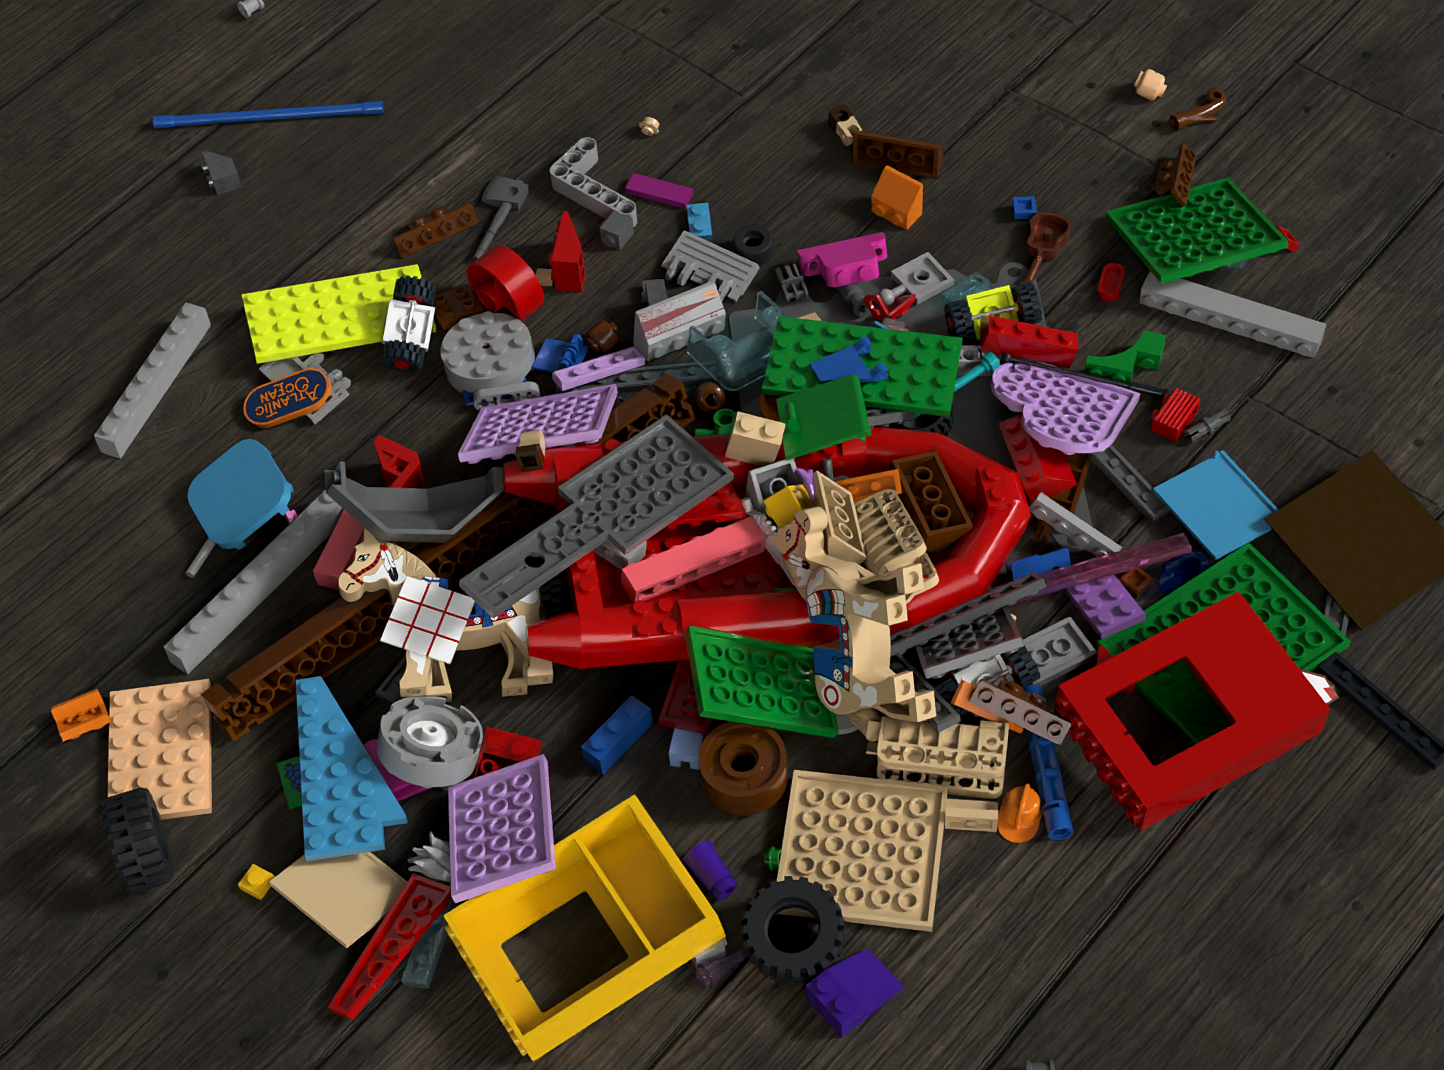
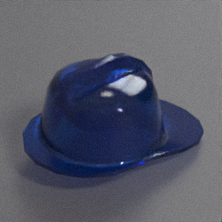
[1158,548,1208,594]

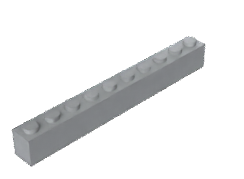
[164,490,344,675]

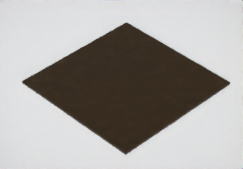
[1264,450,1444,631]

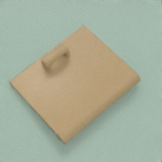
[269,852,407,948]

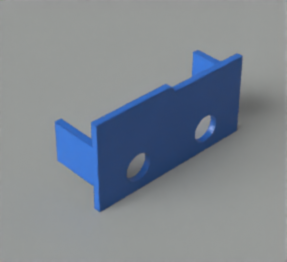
[1005,545,1072,581]

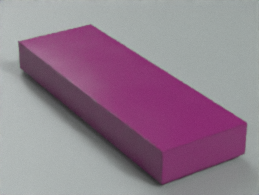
[625,173,693,209]

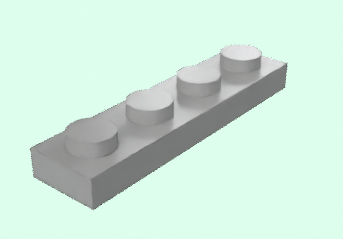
[1029,492,1122,564]

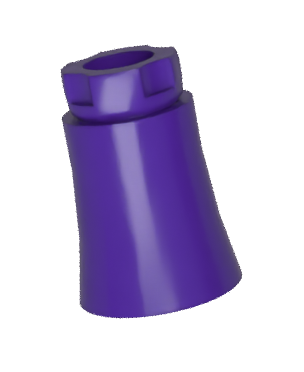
[682,840,738,901]

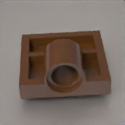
[431,284,484,330]

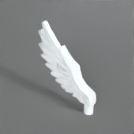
[741,497,794,585]

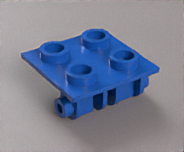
[531,334,589,372]

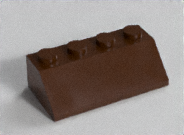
[853,130,944,178]
[889,451,973,553]

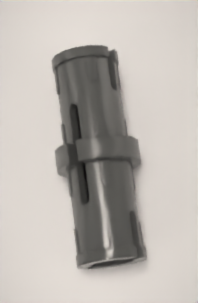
[1183,408,1231,444]

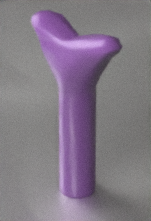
[795,468,815,506]

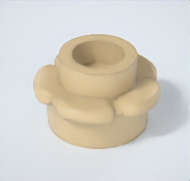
[639,117,659,136]

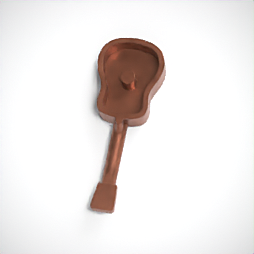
[1019,212,1071,285]

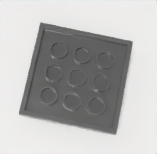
[915,606,1024,679]

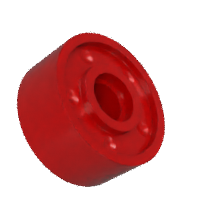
[467,245,544,322]

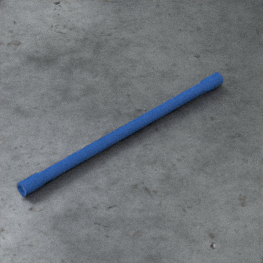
[153,101,384,129]

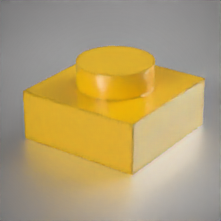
[238,864,275,900]

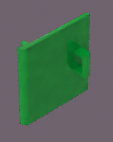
[776,374,871,460]

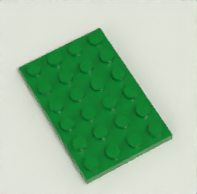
[685,626,839,738]

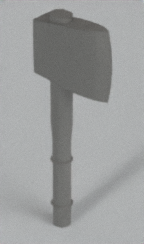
[472,176,529,261]

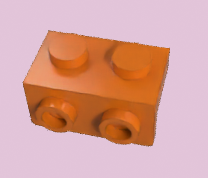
[51,689,111,742]

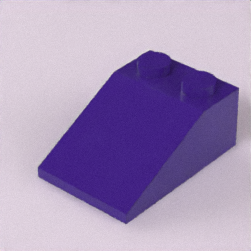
[806,948,904,1038]

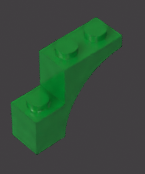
[1084,330,1166,383]

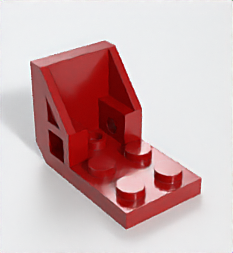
[374,435,426,542]

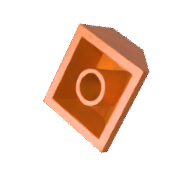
[871,166,923,230]

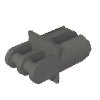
[775,264,808,303]

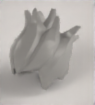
[407,832,451,887]

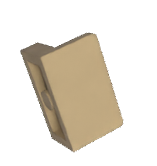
[944,799,998,832]

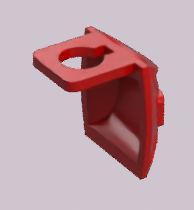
[863,294,916,323]

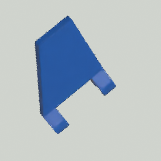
[810,337,888,383]

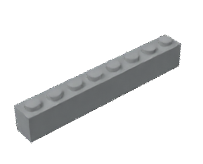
[1139,271,1326,358]
[94,302,211,459]

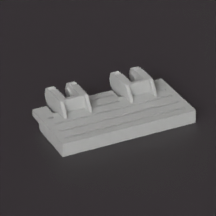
[661,230,760,302]
[259,353,351,425]

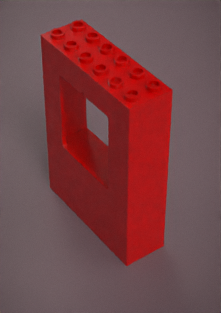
[1054,591,1331,831]

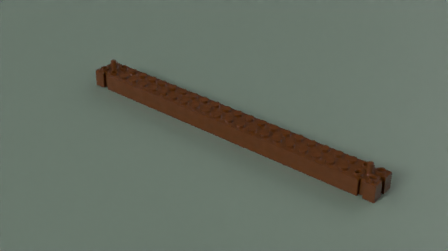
[201,373,695,742]

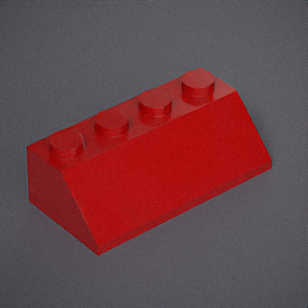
[980,315,1078,369]
[999,414,1077,502]

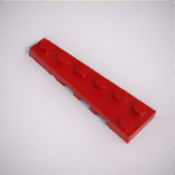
[665,482,746,530]

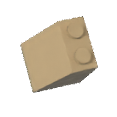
[725,412,785,466]

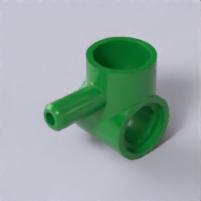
[694,408,735,436]

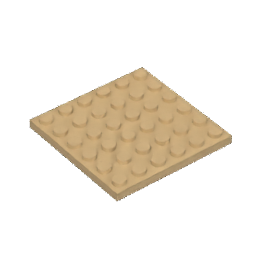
[777,770,948,932]

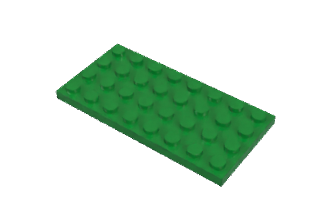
[762,316,963,417]

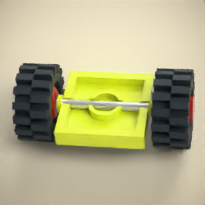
[944,282,1042,342]

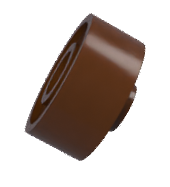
[698,721,788,816]

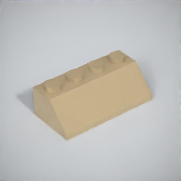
[813,471,867,565]

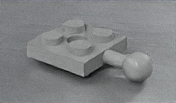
[878,252,954,306]

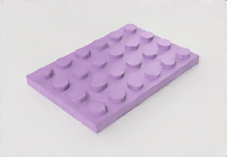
[448,754,556,903]

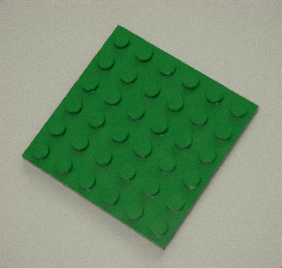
[1106,177,1288,284]

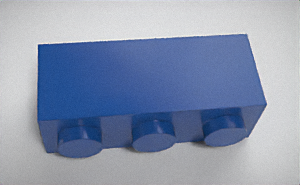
[581,695,653,776]

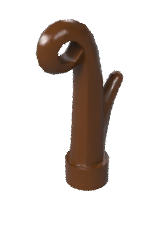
[1169,89,1227,131]

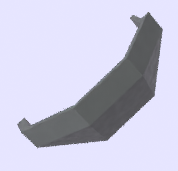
[324,462,504,543]

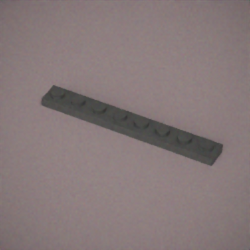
[890,572,1046,657]

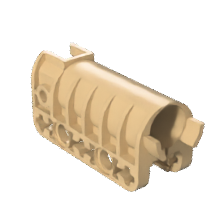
[854,489,939,604]
[866,716,1009,799]

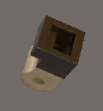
[828,104,862,146]
[515,430,545,472]

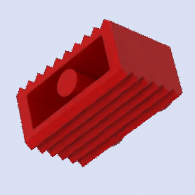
[1150,387,1200,443]

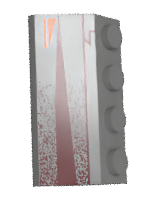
[633,281,726,361]

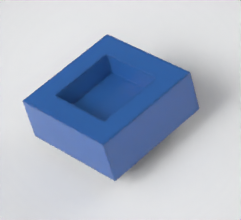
[1013,196,1037,219]

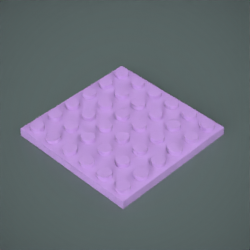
[458,384,618,464]

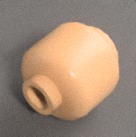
[1134,69,1167,101]

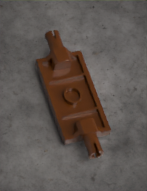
[1027,453,1092,542]

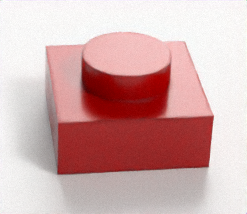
[1276,225,1300,252]

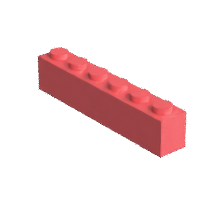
[621,516,766,604]

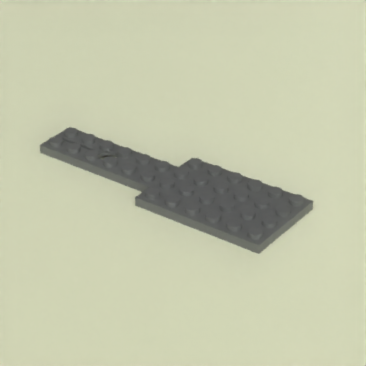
[459,415,734,619]

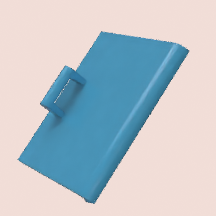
[1153,450,1278,560]

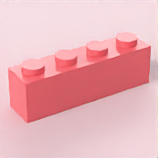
[313,510,365,590]

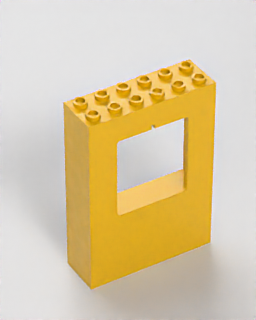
[443,794,726,1062]

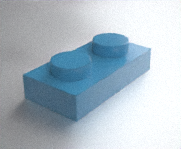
[687,203,713,241]

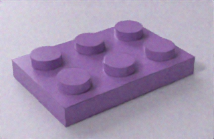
[1065,567,1146,639]

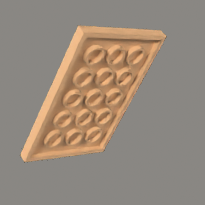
[108,679,212,820]

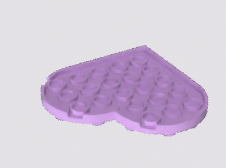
[991,362,1140,455]

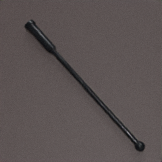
[1002,353,1169,398]

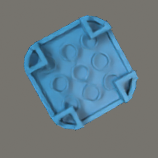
[188,439,294,550]

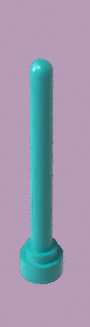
[906,352,1000,421]

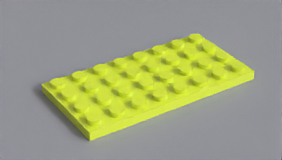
[242,264,436,364]

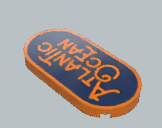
[243,368,332,428]

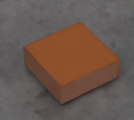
[1119,565,1154,597]

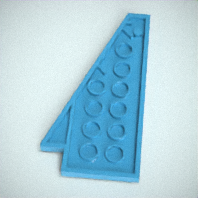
[296,676,408,861]

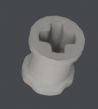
[237,0,264,18]

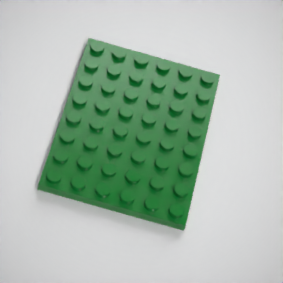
[1097,542,1351,746]

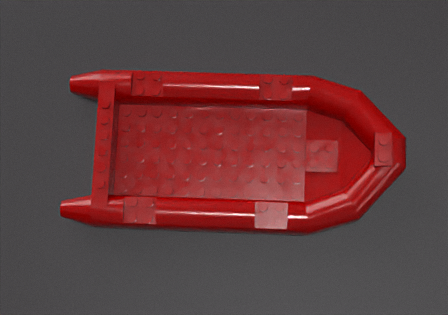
[502,426,1031,669]

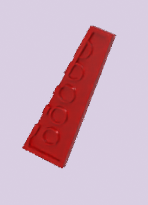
[328,873,453,1020]

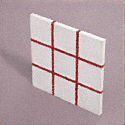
[381,576,475,664]

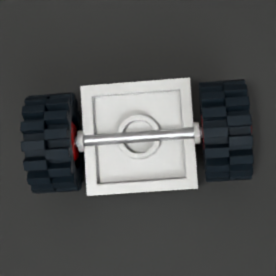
[382,276,436,373]
[933,645,1041,724]

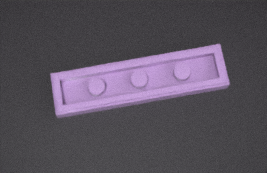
[552,346,645,391]

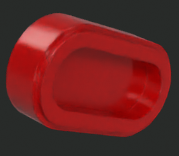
[1097,263,1125,302]

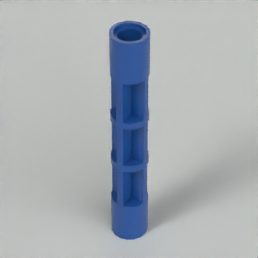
[1023,685,1074,840]

